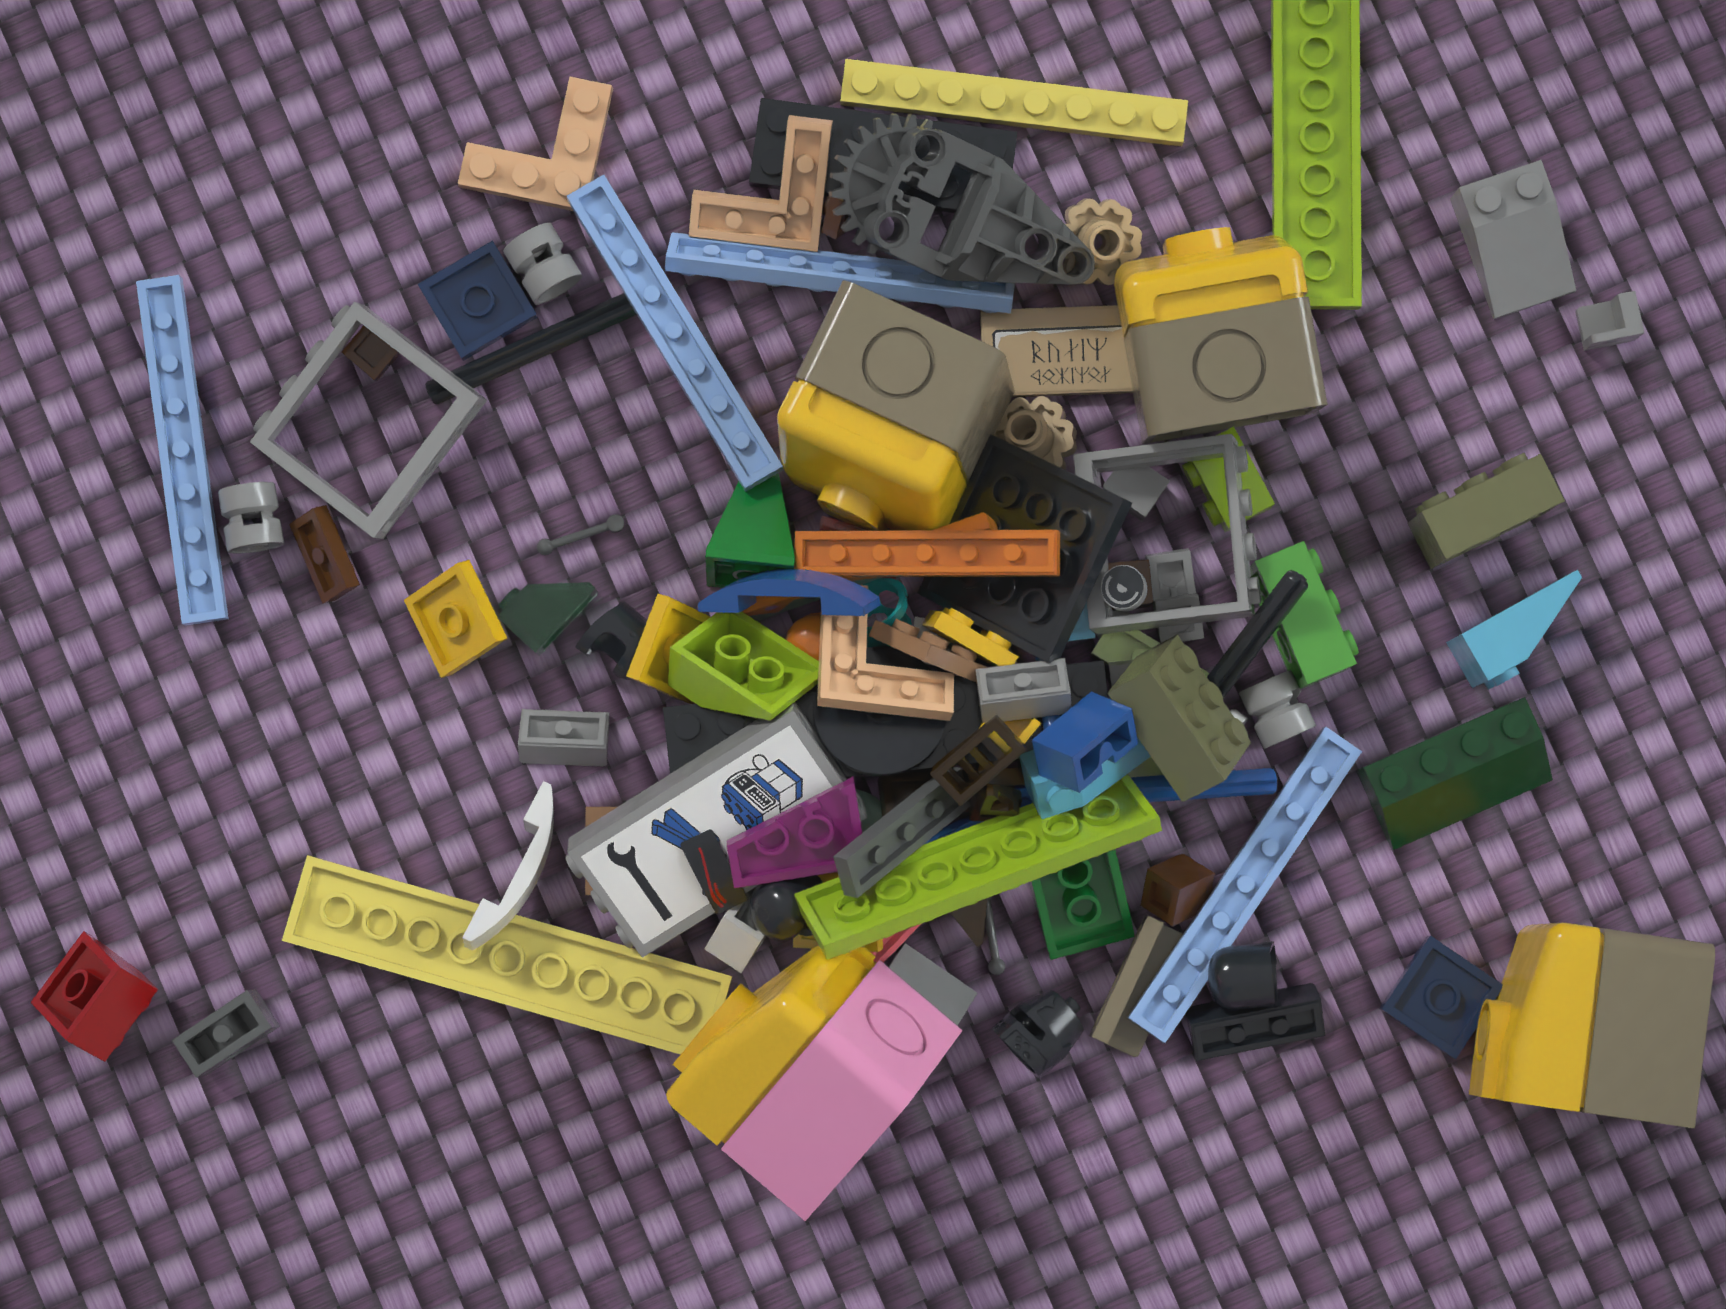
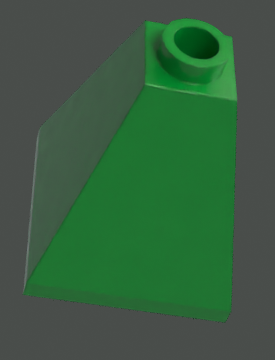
[705,473,795,588]

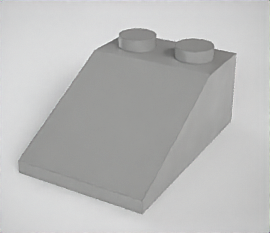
[1450,160,1576,320]

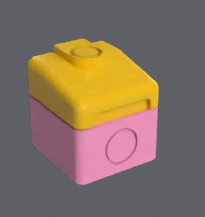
[666,945,963,1221]

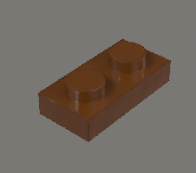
[289,505,360,604]

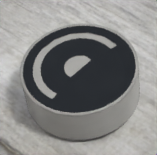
[1100,565,1147,611]

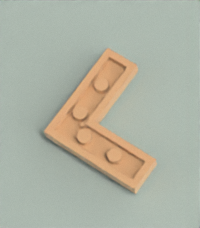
[458,77,613,211]
[689,115,833,252]
[817,585,954,721]

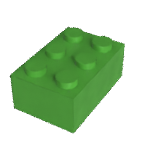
[1250,541,1359,690]

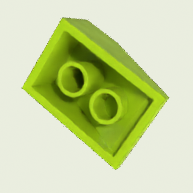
[668,611,819,721]

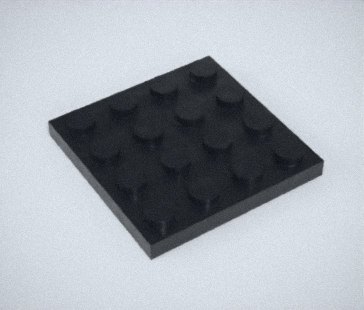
[917,434,1133,663]

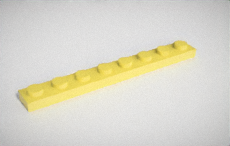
[840,59,1188,147]

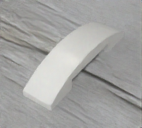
[462,781,554,951]

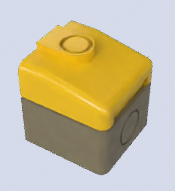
[1114,227,1328,444]
[777,280,1015,531]
[1469,923,1715,1128]

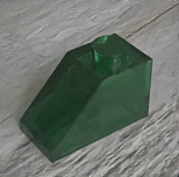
[497,582,599,656]

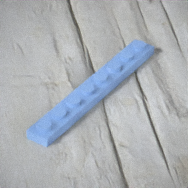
[566,175,783,492]
[665,232,1015,313]
[136,275,229,626]
[1126,727,1362,1043]

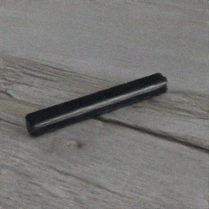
[1207,570,1308,699]

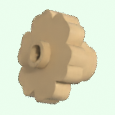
[1063,198,1142,285]
[994,396,1077,469]

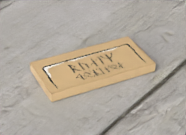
[980,305,1133,397]

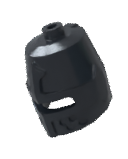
[992,989,1084,1078]

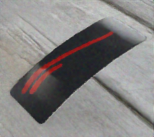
[680,829,748,914]

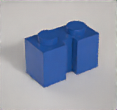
[1032,691,1138,793]

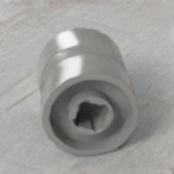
[503,223,583,305]
[218,482,284,554]
[1239,670,1316,749]

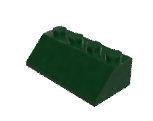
[1356,697,1553,851]

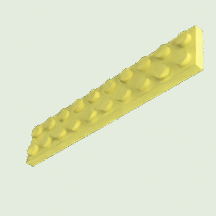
[282,855,733,1054]

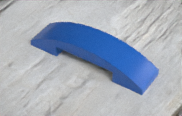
[698,569,880,616]

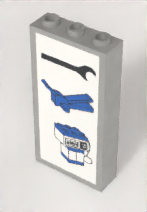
[565,702,867,958]

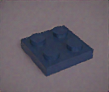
[418,240,538,361]
[1379,936,1503,1059]

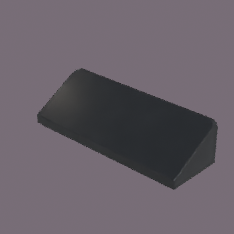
[1186,983,1325,1061]

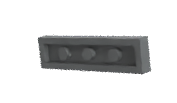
[833,766,971,898]

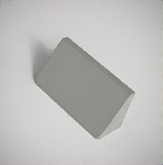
[976,658,1071,723]
[518,709,609,767]

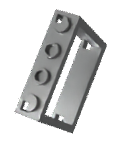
[250,301,487,539]
[1073,434,1261,635]

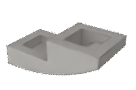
[1145,548,1204,643]

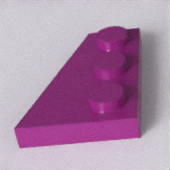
[727,777,862,888]

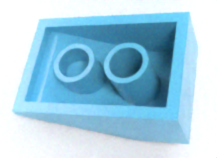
[1446,570,1582,690]

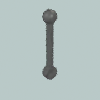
[536,514,624,556]
[985,896,1005,975]

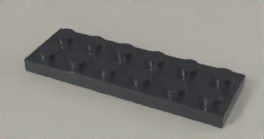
[749,98,1018,213]

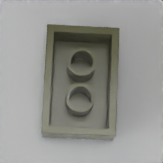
[1407,452,1565,569]
[1108,634,1251,802]

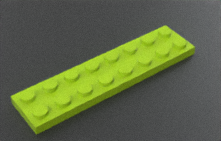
[1271,0,1362,310]
[794,774,1162,960]

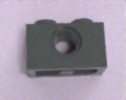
[172,989,280,1078]

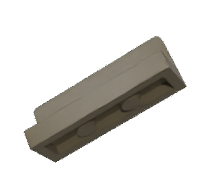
[1089,915,1183,1057]

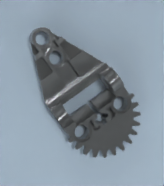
[829,114,1095,285]

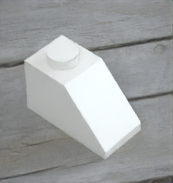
[704,887,766,973]

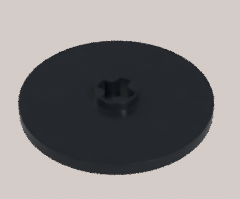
[813,646,946,777]

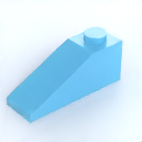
[1019,737,1151,819]

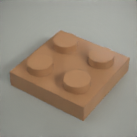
[869,619,988,682]

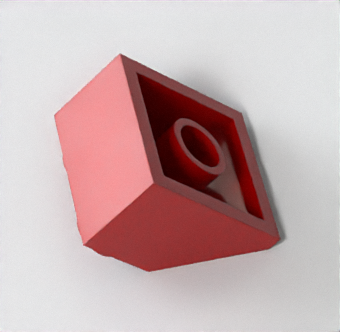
[31,931,158,1062]

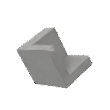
[1575,291,1644,351]
[1103,467,1170,522]

